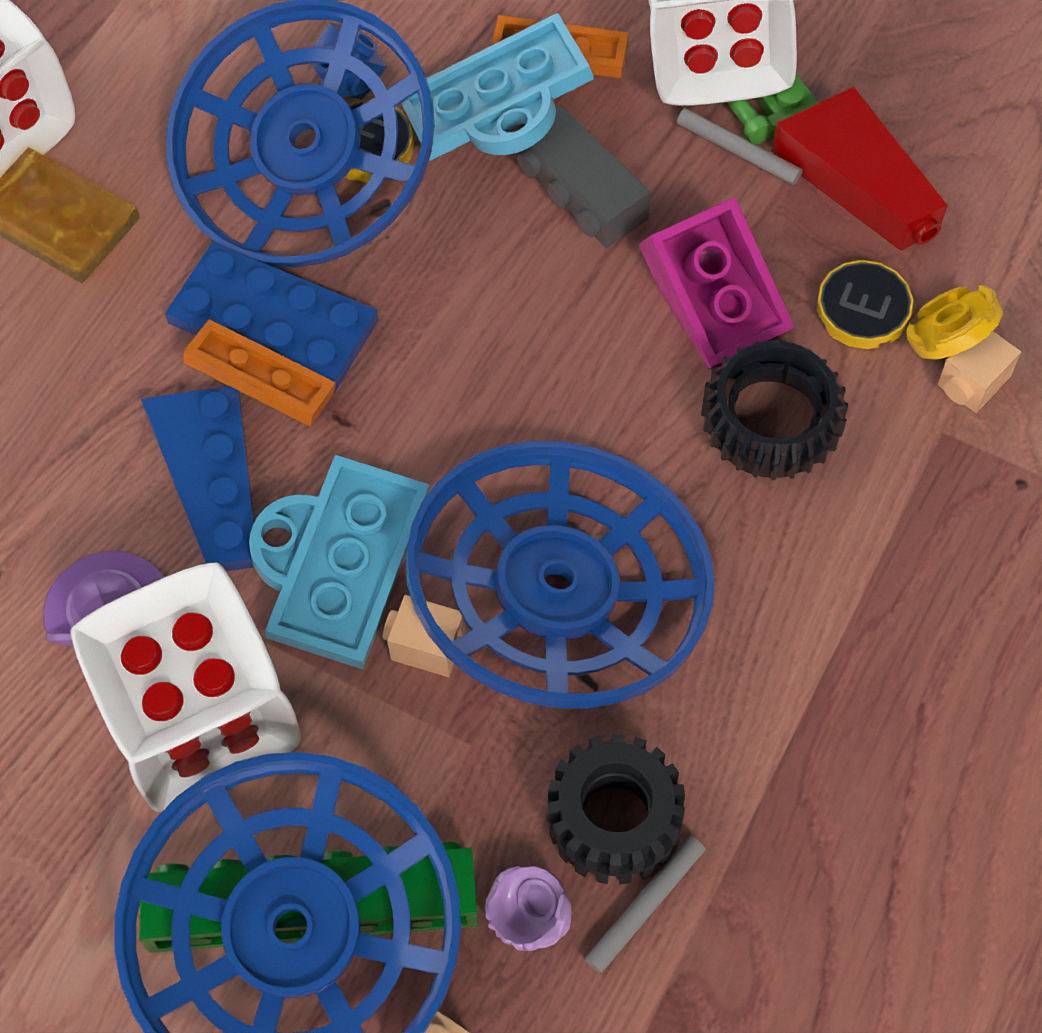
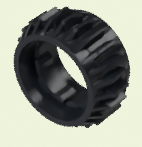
[701,340,848,480]

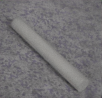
[676,108,803,186]
[584,836,706,974]

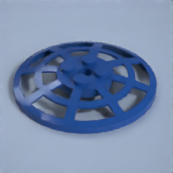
[166,0,435,268]
[406,441,715,708]
[114,752,461,1033]

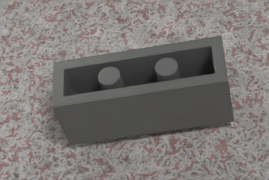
[517,105,651,248]

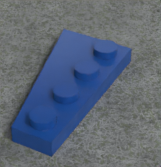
[141,386,255,571]

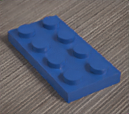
[165,242,379,393]

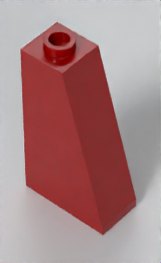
[772,86,947,251]

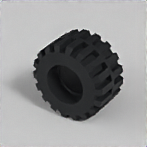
[548,734,685,885]

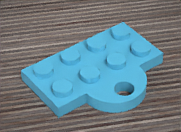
[401,13,594,161]
[249,455,430,670]

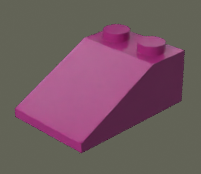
[638,197,795,368]

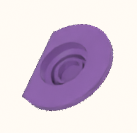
[44,551,164,647]

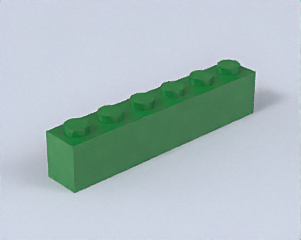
[139,842,478,953]

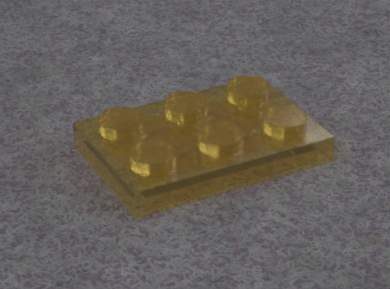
[0,147,140,284]

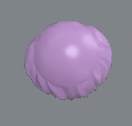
[485,866,572,951]

